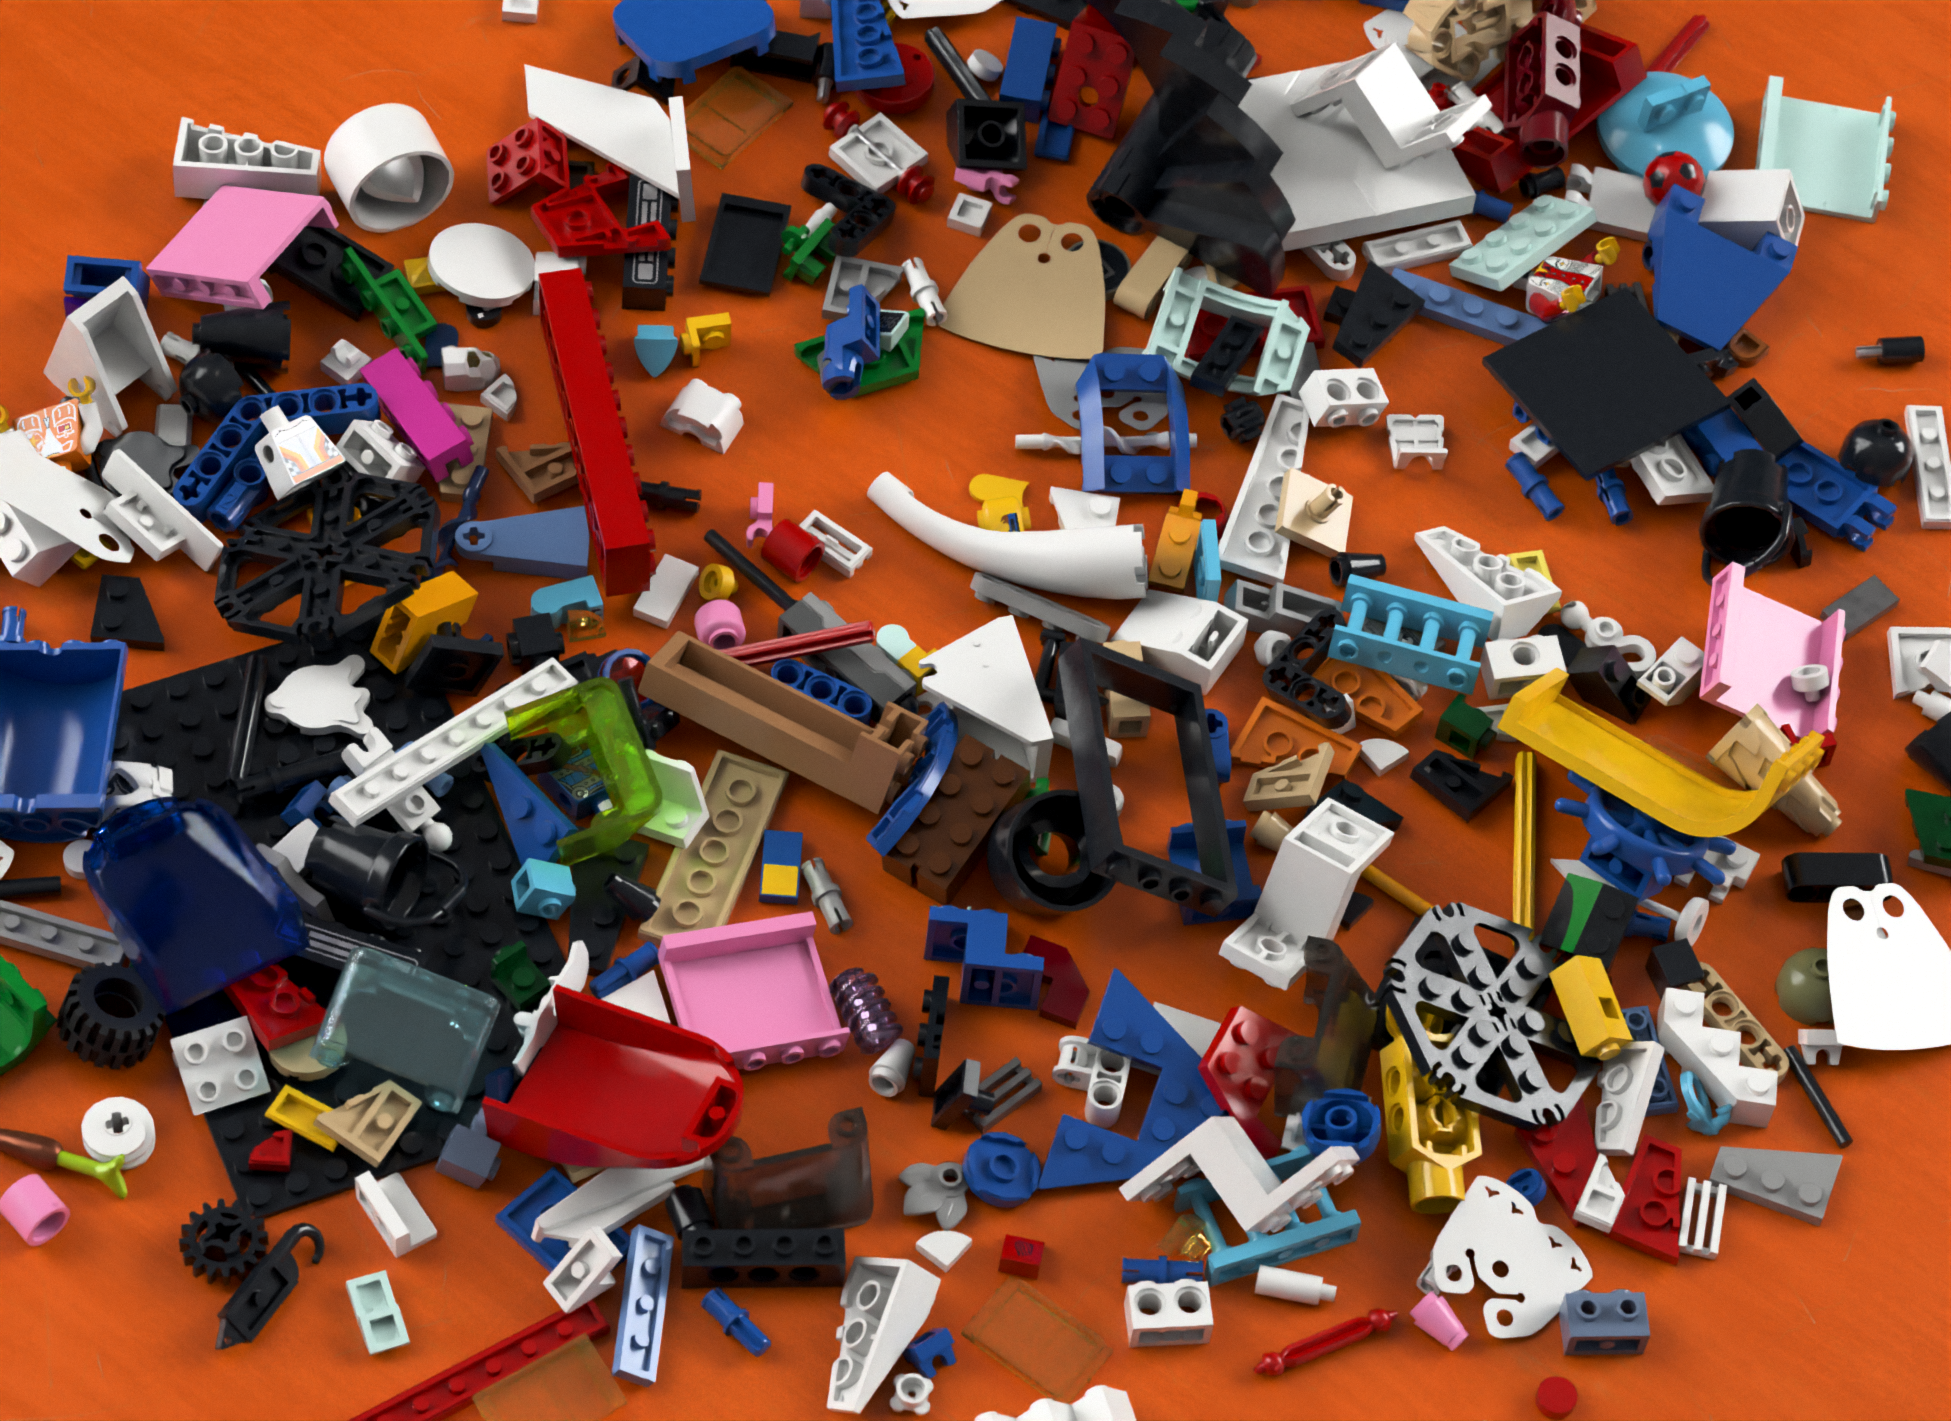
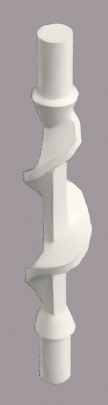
[1015,426,1197,455]

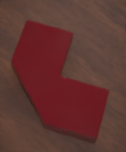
[1023,935,1090,1029]

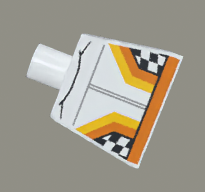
[255,405,346,500]

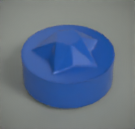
[1506,1168,1547,1207]

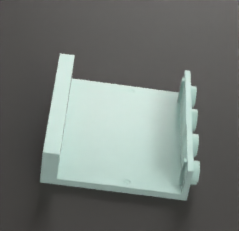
[1755,75,1896,223]

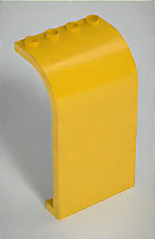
[1497,667,1825,837]

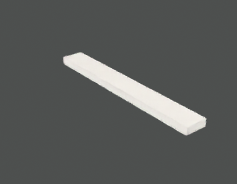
[328,657,578,828]

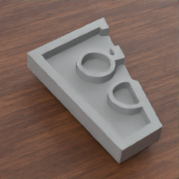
[1708,1146,1843,1226]

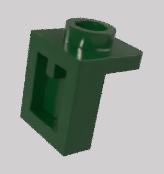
[491,940,551,1012]

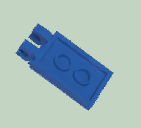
[1776,441,1897,552]

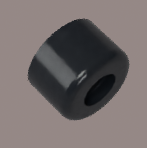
[987,789,1123,917]

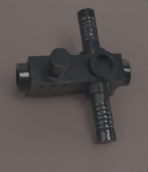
[615,676,681,751]

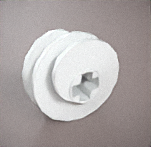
[81,1097,156,1170]

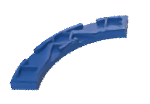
[866,701,958,857]

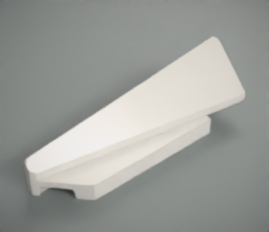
[531,1158,707,1248]

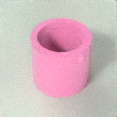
[0,1174,70,1246]

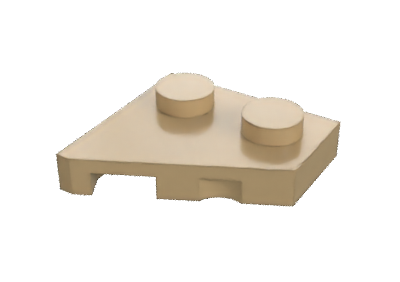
[313,1080,423,1168]

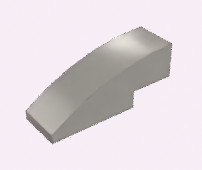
[1224,579,1343,637]

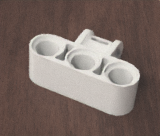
[1052,1035,1132,1128]

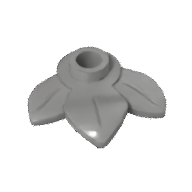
[898,1162,969,1231]

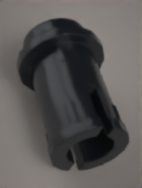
[1518,166,1566,200]

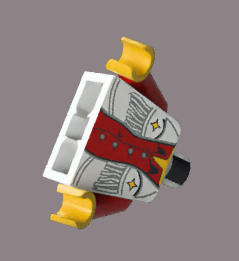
[1513,237,1620,323]

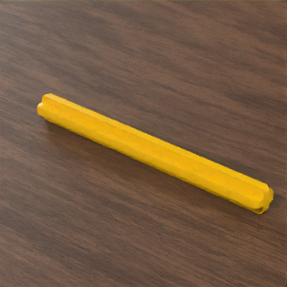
[1512,751,1537,946]

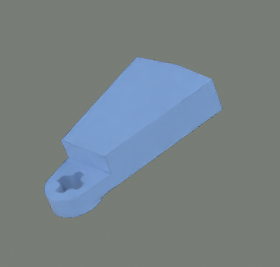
[455,506,590,580]

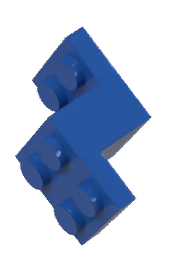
[924,905,1044,1010]

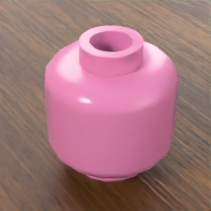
[694,600,746,650]

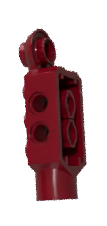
[1504,0,1582,168]

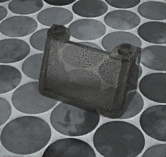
[1274,935,1380,1118]
[703,1107,874,1230]

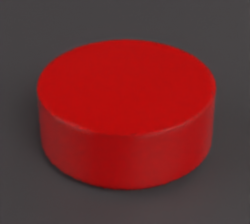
[1535,1376,1578,1419]

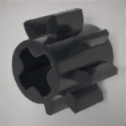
[1220,396,1265,444]

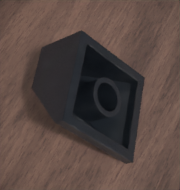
[946,98,1027,171]

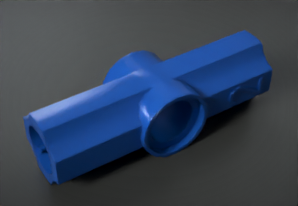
[206,450,270,533]

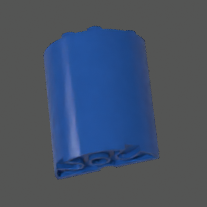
[0,639,129,843]

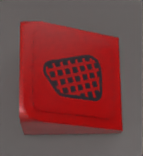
[998,1234,1045,1280]

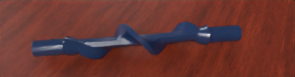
[420,465,489,583]

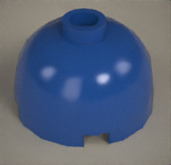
[1302,1088,1381,1167]

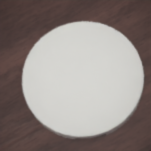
[427,223,535,308]

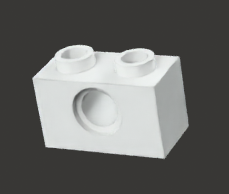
[1479,635,1567,700]

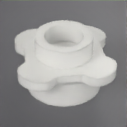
[890,1373,933,1415]

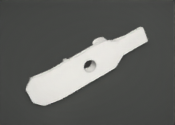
[512,940,589,1076]

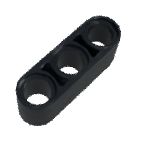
[1781,852,1893,903]

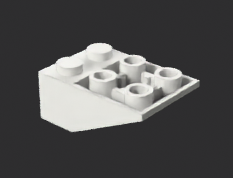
[1110,589,1249,695]

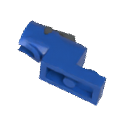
[817,284,880,400]

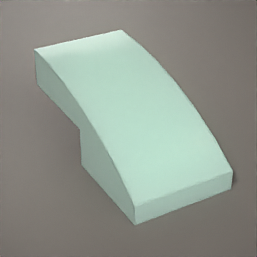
[346,1270,410,1356]

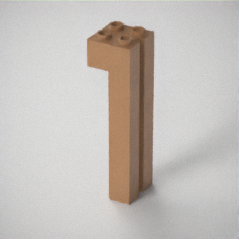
[637,630,929,814]

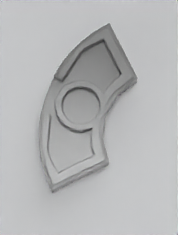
[250,843,335,923]

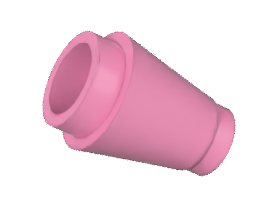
[1409,1291,1469,1351]

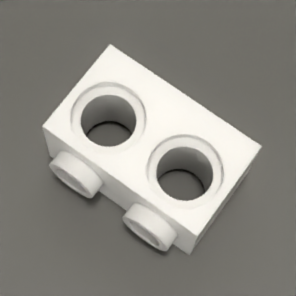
[1298,368,1389,428]
[1124,1279,1214,1347]

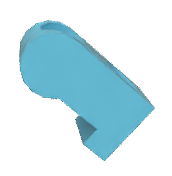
[530,575,604,630]

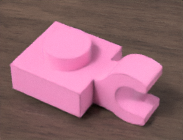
[954,167,1019,204]
[746,482,774,548]

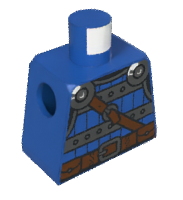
[537,730,624,826]

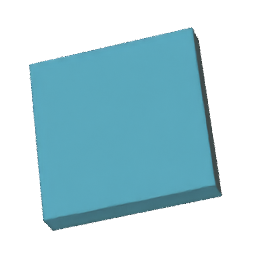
[1193,519,1222,602]

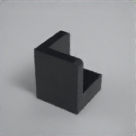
[1645,938,1704,1000]

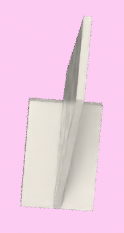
[524,64,696,222]

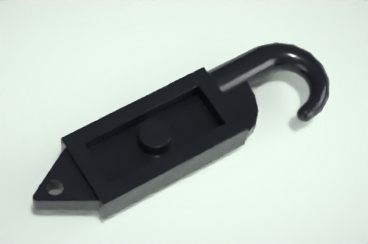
[215,1222,325,1350]

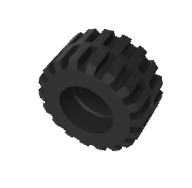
[57,962,167,1069]

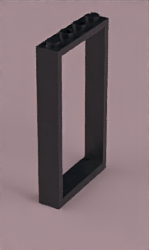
[1058,637,1238,917]

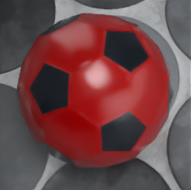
[1642,151,1706,207]

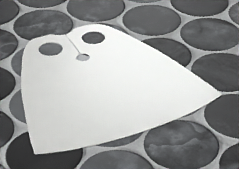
[1827,883,1951,1050]

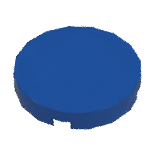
[962,1132,1042,1207]

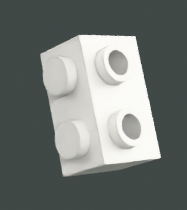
[336,419,426,483]

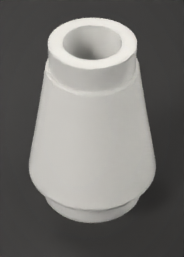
[869,1039,916,1097]

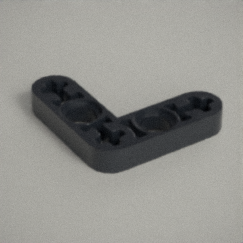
[801,164,896,257]
[1262,609,1352,729]
[471,682,572,782]

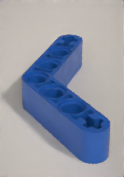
[173,383,381,523]

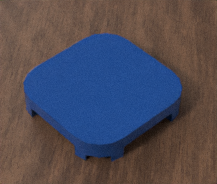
[612,0,777,85]

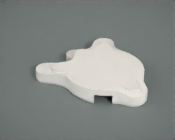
[265,655,373,739]

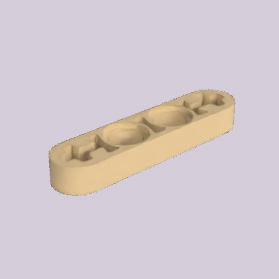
[1680,962,1789,1085]

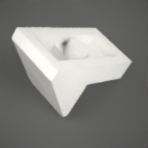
[543,1226,623,1313]

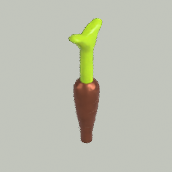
[0,1128,127,1199]

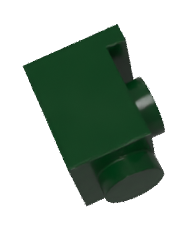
[1435,693,1497,760]

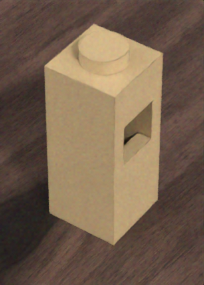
[1103,640,1151,738]

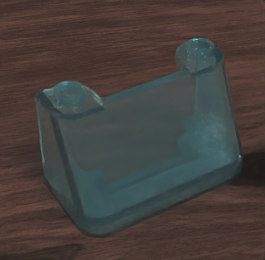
[309,947,500,1114]

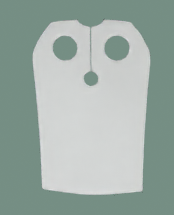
[0,433,135,563]

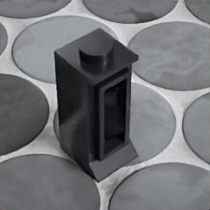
[730,30,821,83]

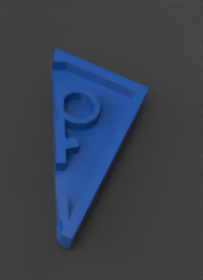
[480,743,578,867]

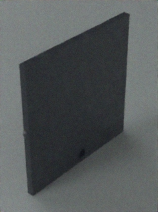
[1482,287,1731,481]

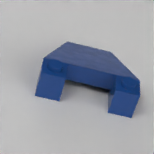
[1648,184,1798,352]

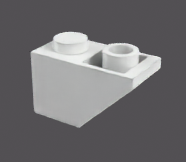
[1636,636,1704,706]

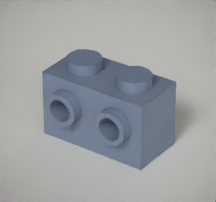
[1559,1289,1650,1355]

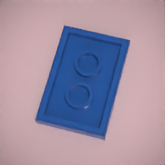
[495,1166,630,1273]

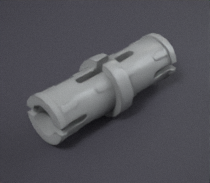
[800,858,853,934]

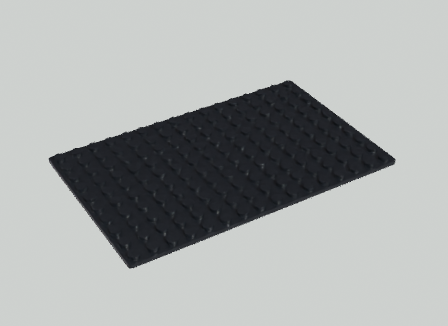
[89,610,566,1219]

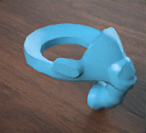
[1680,1071,1732,1136]

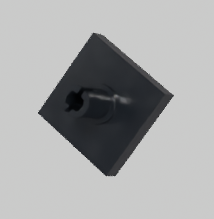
[404,622,504,697]

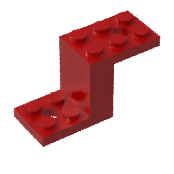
[1047,4,1139,140]

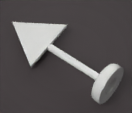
[1550,858,1709,947]

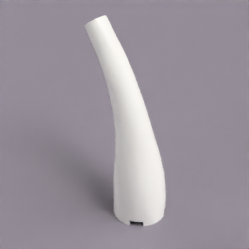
[867,472,1148,599]

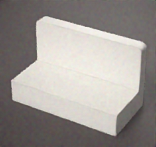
[355,1171,437,1258]

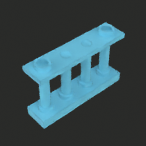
[1327,574,1494,695]
[1174,1144,1361,1287]

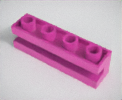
[359,347,475,483]

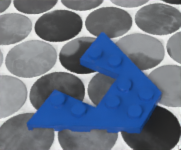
[1036,968,1230,1191]

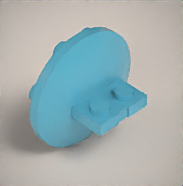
[1596,72,1734,180]

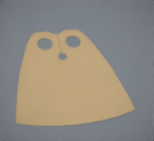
[934,213,1105,359]

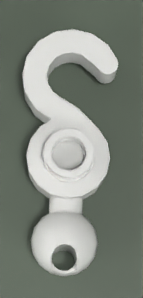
[1560,601,1656,679]

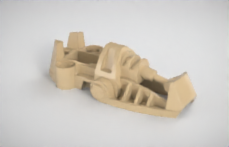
[1402,0,1597,82]

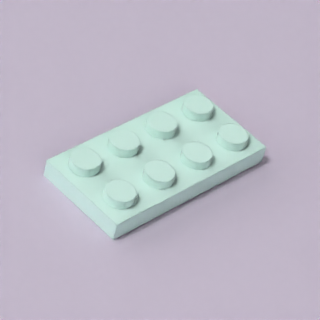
[1448,194,1597,292]

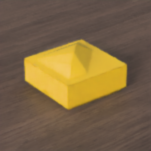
[404,257,446,295]

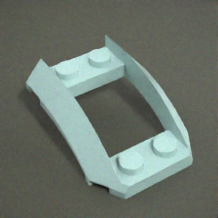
[1142,266,1310,396]

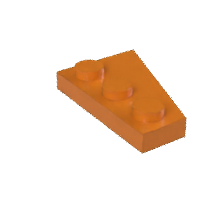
[1306,657,1424,738]
[1230,696,1363,781]

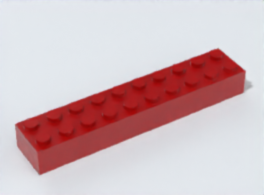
[538,268,656,597]

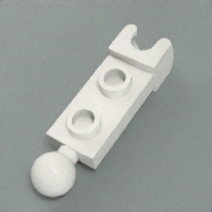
[341,727,452,852]

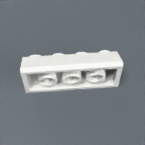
[0,430,81,587]

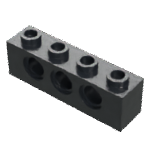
[681,1228,846,1289]

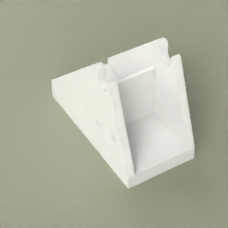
[43,276,178,438]
[917,615,1054,783]

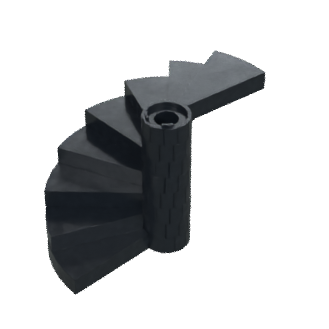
[1080,0,1296,299]

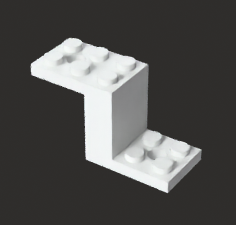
[1289,42,1493,169]
[1218,797,1394,991]
[1118,1116,1360,1234]

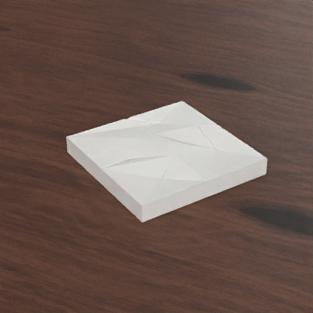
[1238,61,1476,251]

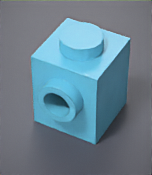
[511,858,576,920]

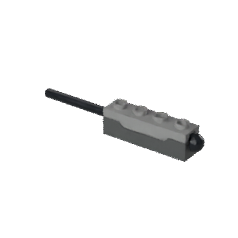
[704,529,919,724]

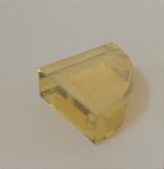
[567,610,606,642]

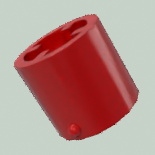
[761,519,825,583]

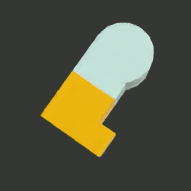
[876,624,938,696]

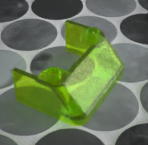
[504,677,663,866]

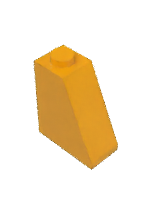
[369,571,479,674]

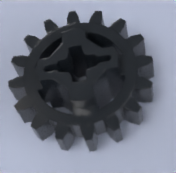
[179,1198,269,1286]

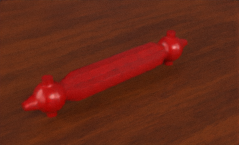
[1254,1308,1398,1376]

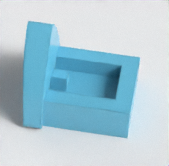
[634,325,678,377]

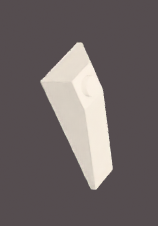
[1414,526,1562,640]
[827,1256,941,1414]

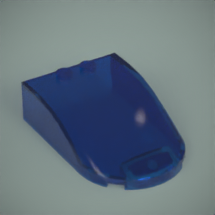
[82,796,311,1015]

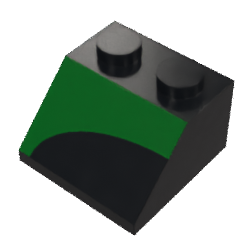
[1539,873,1639,974]

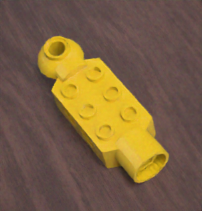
[1380,1004,1482,1214]

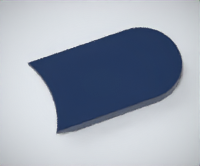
[425,323,458,368]

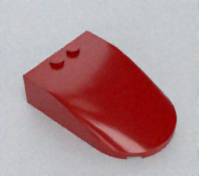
[482,984,745,1169]

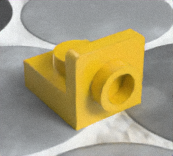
[680,312,731,367]

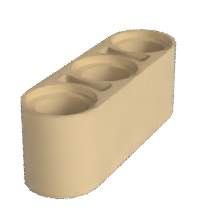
[1113,236,1193,320]

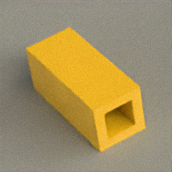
[1549,955,1633,1060]

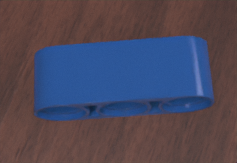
[771,659,872,727]

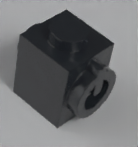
[506,613,565,675]

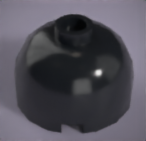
[179,348,249,424]
[1838,419,1914,487]

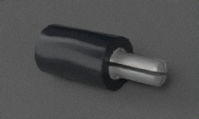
[813,42,836,104]
[1855,336,1925,364]

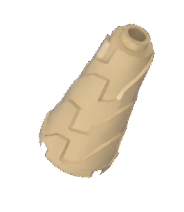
[1705,703,1843,838]

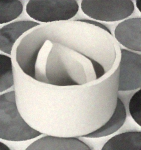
[324,103,454,232]

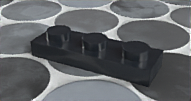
[1189,315,1265,398]

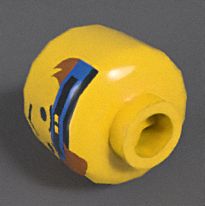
[977,496,1031,532]

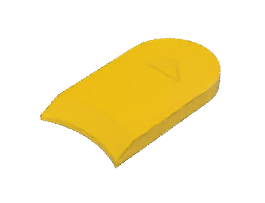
[969,474,1030,507]

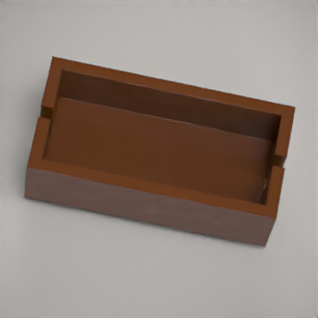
[882,734,1031,906]

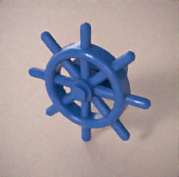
[1555,770,1736,902]

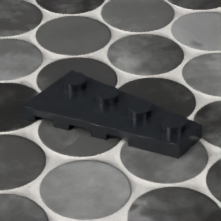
[568,825,649,977]

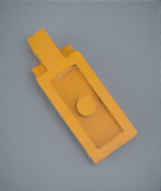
[1148,488,1202,593]

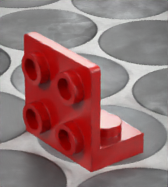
[486,117,570,206]

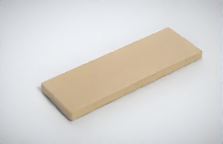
[638,749,790,946]

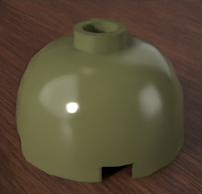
[1775,947,1834,1026]

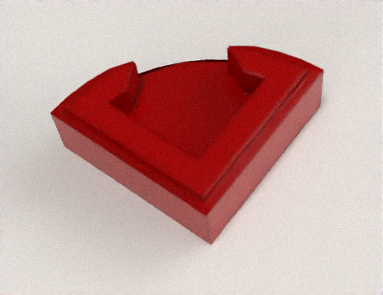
[249,1130,293,1172]

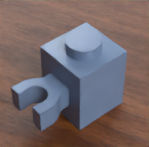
[434,1107,502,1190]

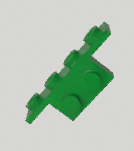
[340,246,437,375]

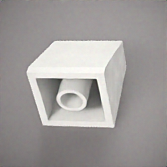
[1698,169,1805,251]

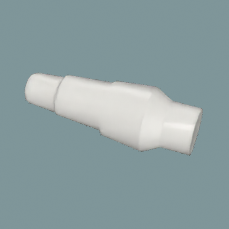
[806,202,837,238]

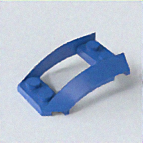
[1075,353,1190,495]

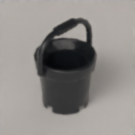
[1699,449,1795,586]
[303,816,469,931]

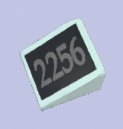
[880,309,910,352]

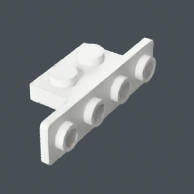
[102,449,224,571]

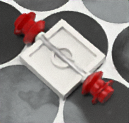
[823,101,935,204]

